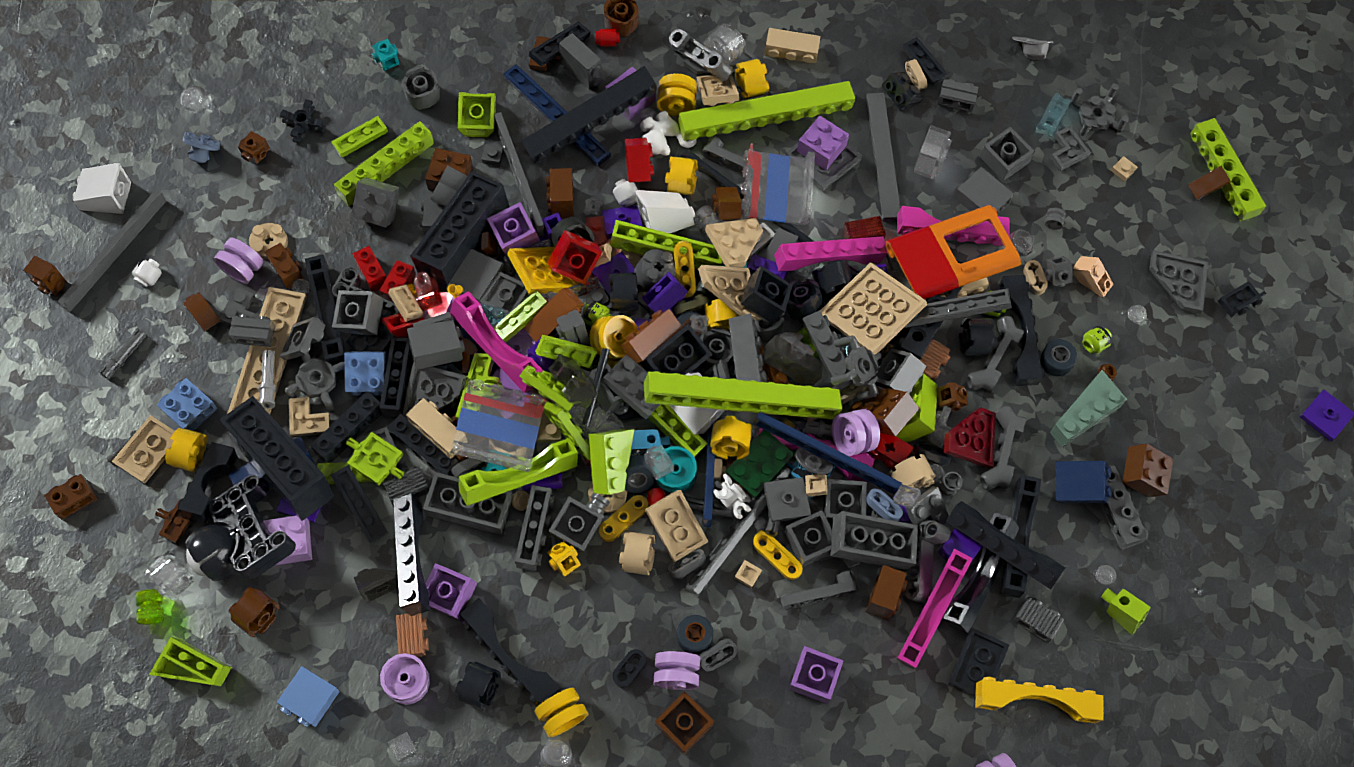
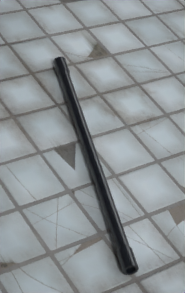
[681,149,860,279]

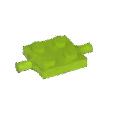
[346,432,404,486]

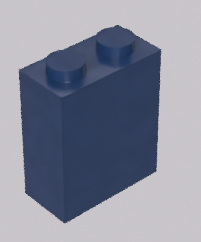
[1056,461,1111,503]

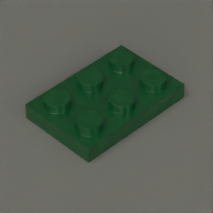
[726,430,794,498]

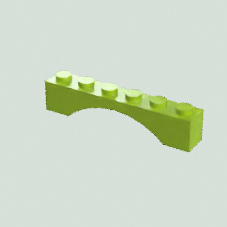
[459,438,578,506]

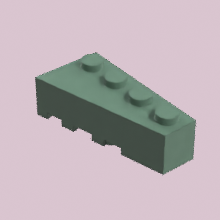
[1050,370,1127,447]

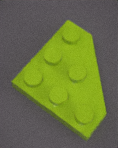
[519,366,585,411]
[540,400,591,461]

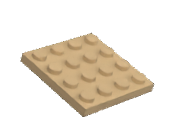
[820,262,927,355]

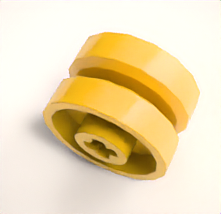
[657,73,697,116]
[589,315,639,358]
[534,688,589,738]

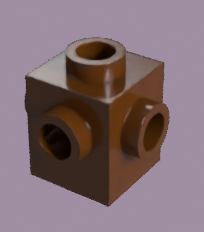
[238,131,270,164]
[936,382,968,412]

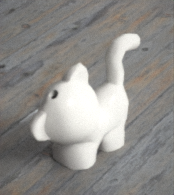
[640,111,697,156]

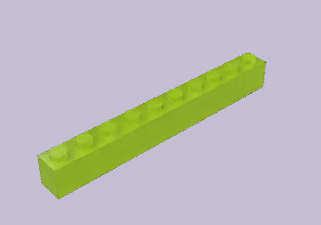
[678,81,856,141]
[644,371,842,419]

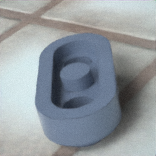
[866,489,903,521]

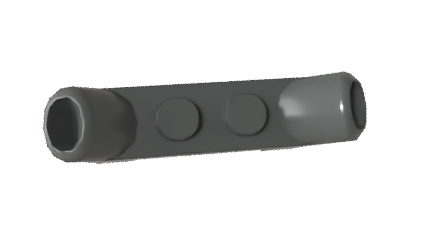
[669,29,733,82]
[967,316,1024,392]
[980,406,1026,490]

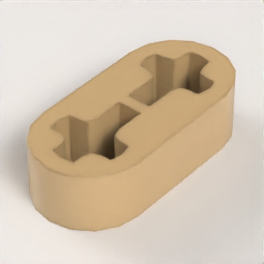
[905,59,927,90]
[1023,260,1048,295]

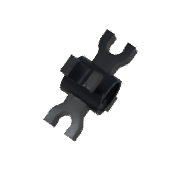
[280,99,325,144]

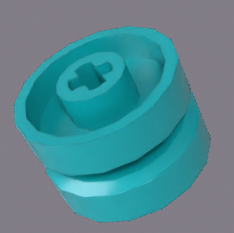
[654,446,697,495]

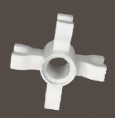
[713,473,752,519]

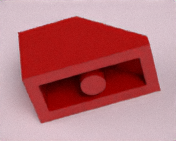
[382,313,425,338]

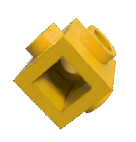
[547,541,581,576]

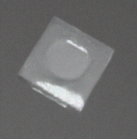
[893,484,921,509]
[388,732,417,762]

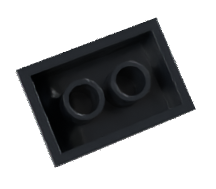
[639,324,712,375]

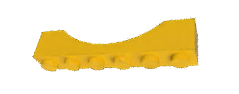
[975,677,1103,724]

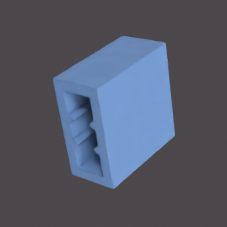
[344,352,387,395]
[157,378,218,431]
[277,666,340,728]

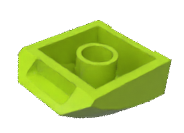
[458,92,496,137]

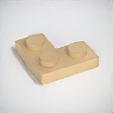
[289,397,330,438]

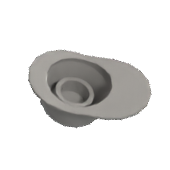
[1012,37,1054,60]

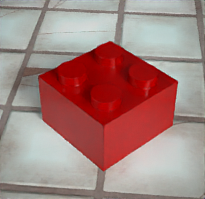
[625,138,654,182]
[547,230,602,285]

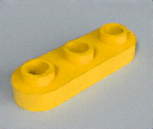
[674,241,696,298]
[599,495,648,542]
[753,531,803,580]

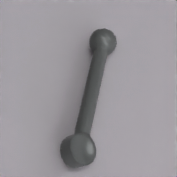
[107,430,136,463]

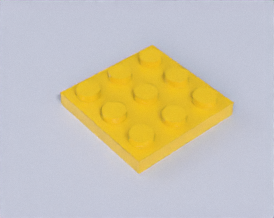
[507,247,581,294]

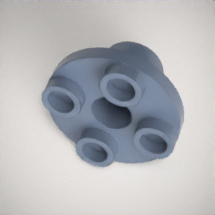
[182,132,221,163]

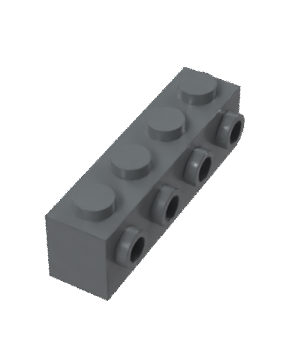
[803,310,854,390]
[729,314,767,383]
[1099,465,1148,550]
[515,485,555,571]

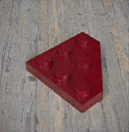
[944,407,996,469]

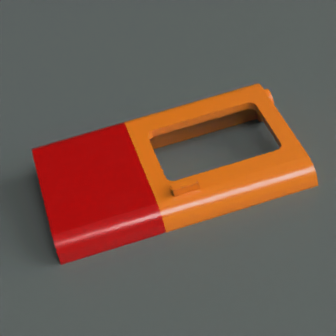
[886,205,1021,299]

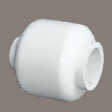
[613,179,638,207]
[132,259,162,287]

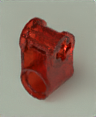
[414,272,442,311]

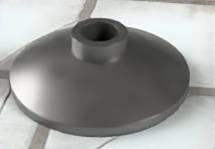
[795,448,833,474]

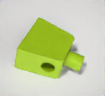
[1101,588,1151,635]

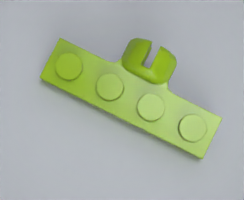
[455,353,502,421]

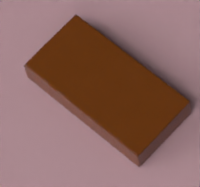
[1188,165,1231,201]

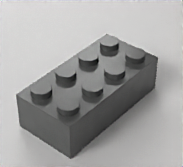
[423,472,513,535]
[831,511,918,570]

